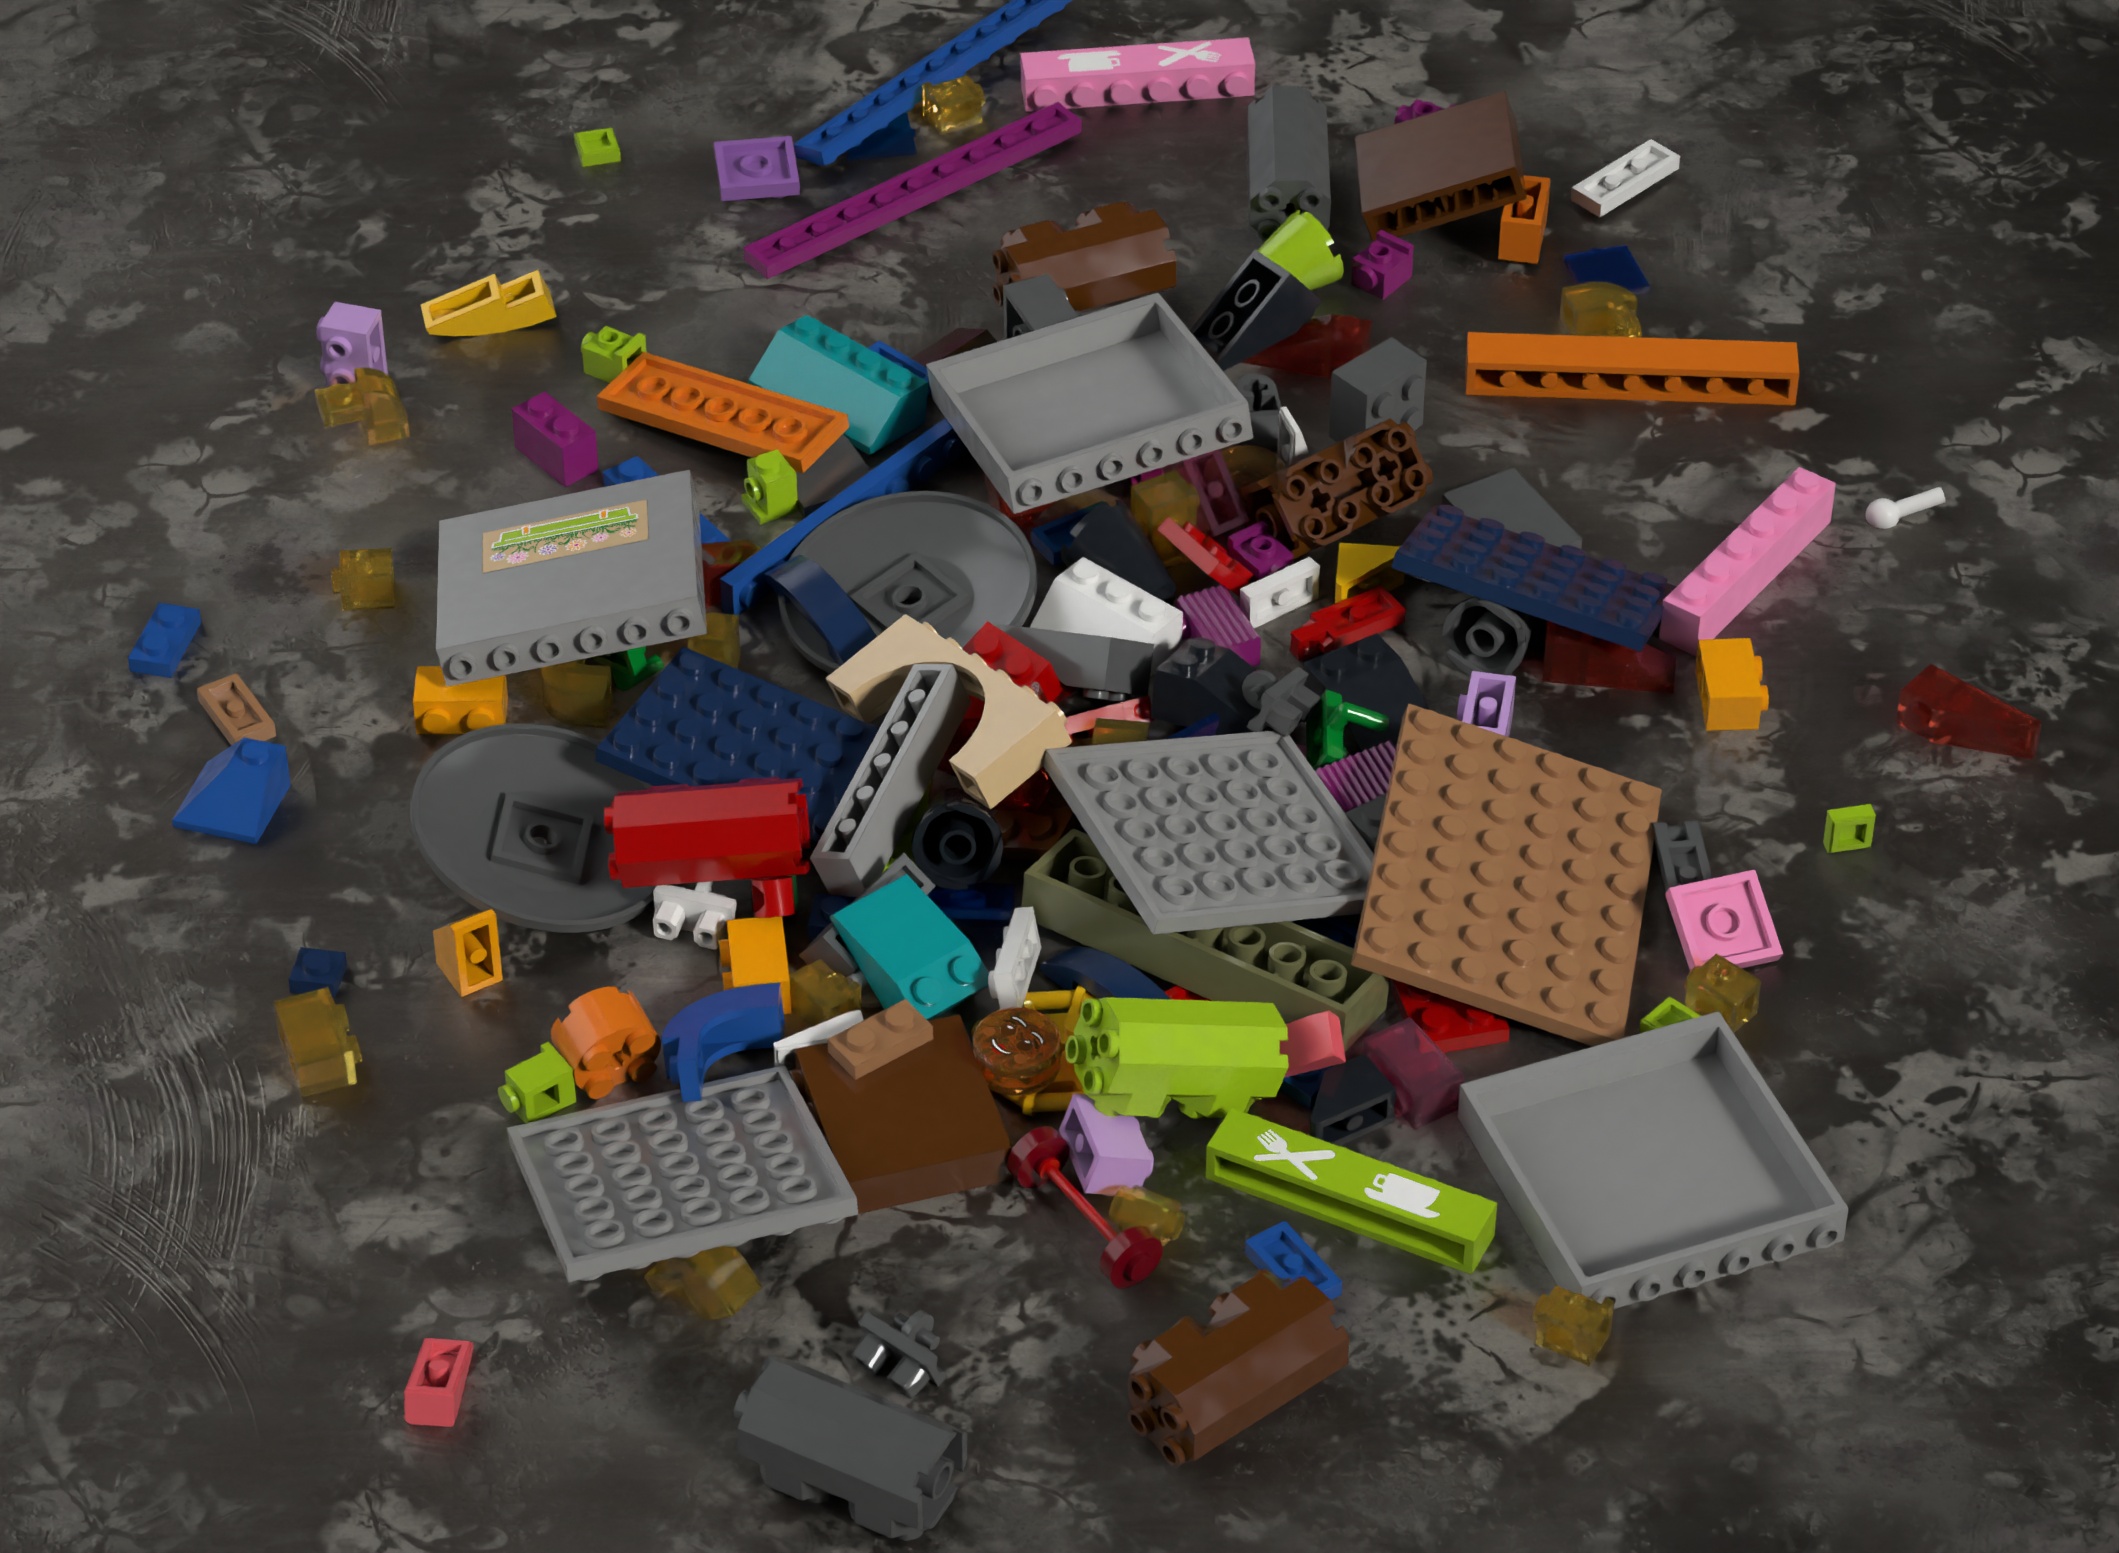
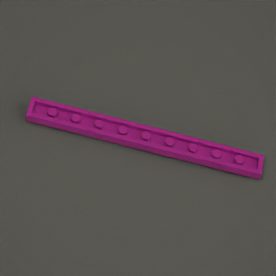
[743,102,1082,279]

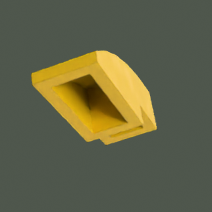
[421,270,556,336]

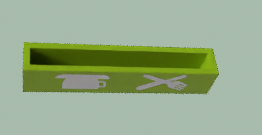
[1206,1108,1497,1275]

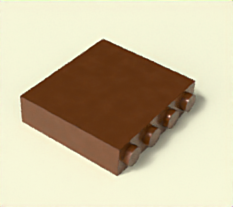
[1355,91,1527,242]
[789,1014,1013,1214]

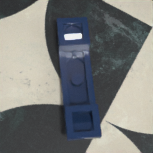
[764,554,877,666]
[1039,947,1170,999]

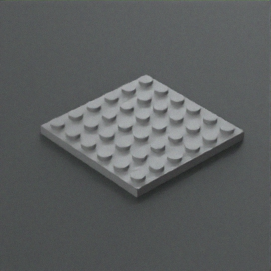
[1043,731,1374,934]
[507,1065,859,1282]

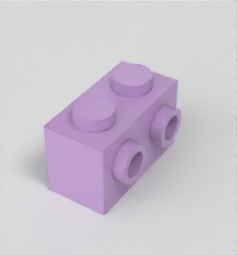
[316,302,388,399]
[1457,671,1516,737]
[1059,1094,1154,1197]

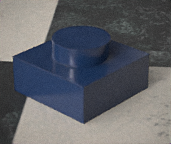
[288,947,347,998]

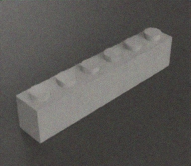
[810,664,971,897]

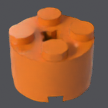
[551,986,661,1099]

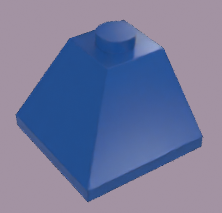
[172,737,291,844]

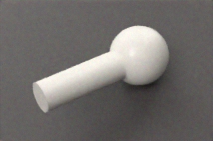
[1866,487,1946,529]

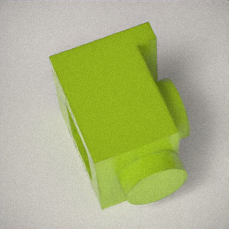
[581,326,647,383]
[741,449,798,525]
[498,1041,576,1124]

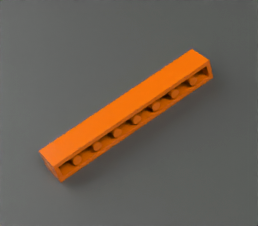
[1465,332,1799,405]

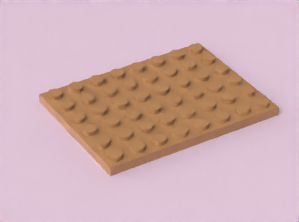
[1351,703,1662,1047]

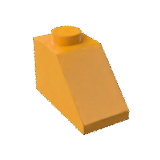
[433,909,503,997]

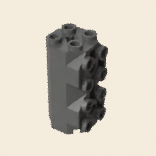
[1247,86,1331,244]
[733,1356,968,1541]

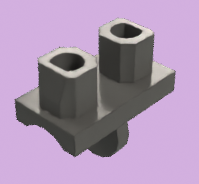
[1242,667,1321,737]
[851,1310,947,1399]

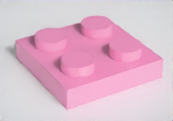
[1665,870,1783,979]

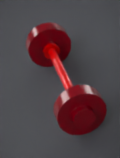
[1007,1126,1163,1289]

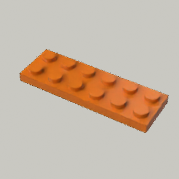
[596,352,849,474]

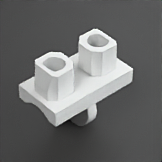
[653,881,736,950]

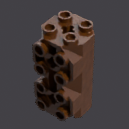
[992,201,1177,313]
[1240,418,1433,559]
[1127,1269,1349,1467]

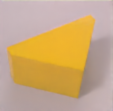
[1335,543,1405,604]

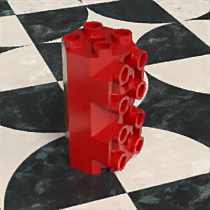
[604,777,810,888]

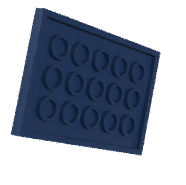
[1392,505,1677,652]
[595,647,879,853]

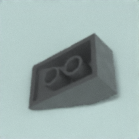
[997,624,1154,702]

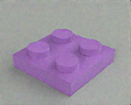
[714,136,800,201]

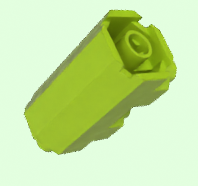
[1066,997,1288,1119]

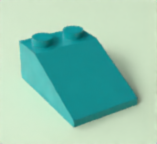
[830,874,989,1021]

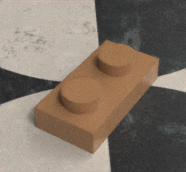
[197,673,276,745]
[828,999,933,1080]

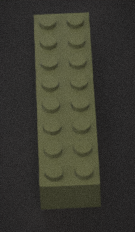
[1022,828,1390,1052]

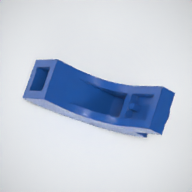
[661,983,785,1102]

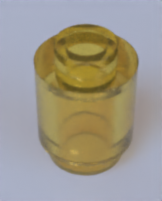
[1109,1185,1185,1246]

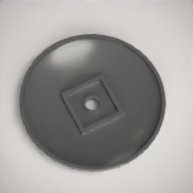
[778,491,1037,674]
[410,723,656,933]

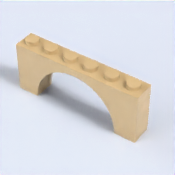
[826,614,1072,809]

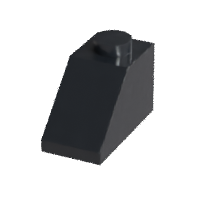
[1310,1053,1396,1146]

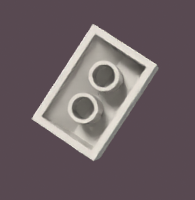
[1030,557,1183,676]

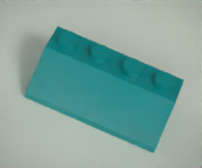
[748,315,928,455]

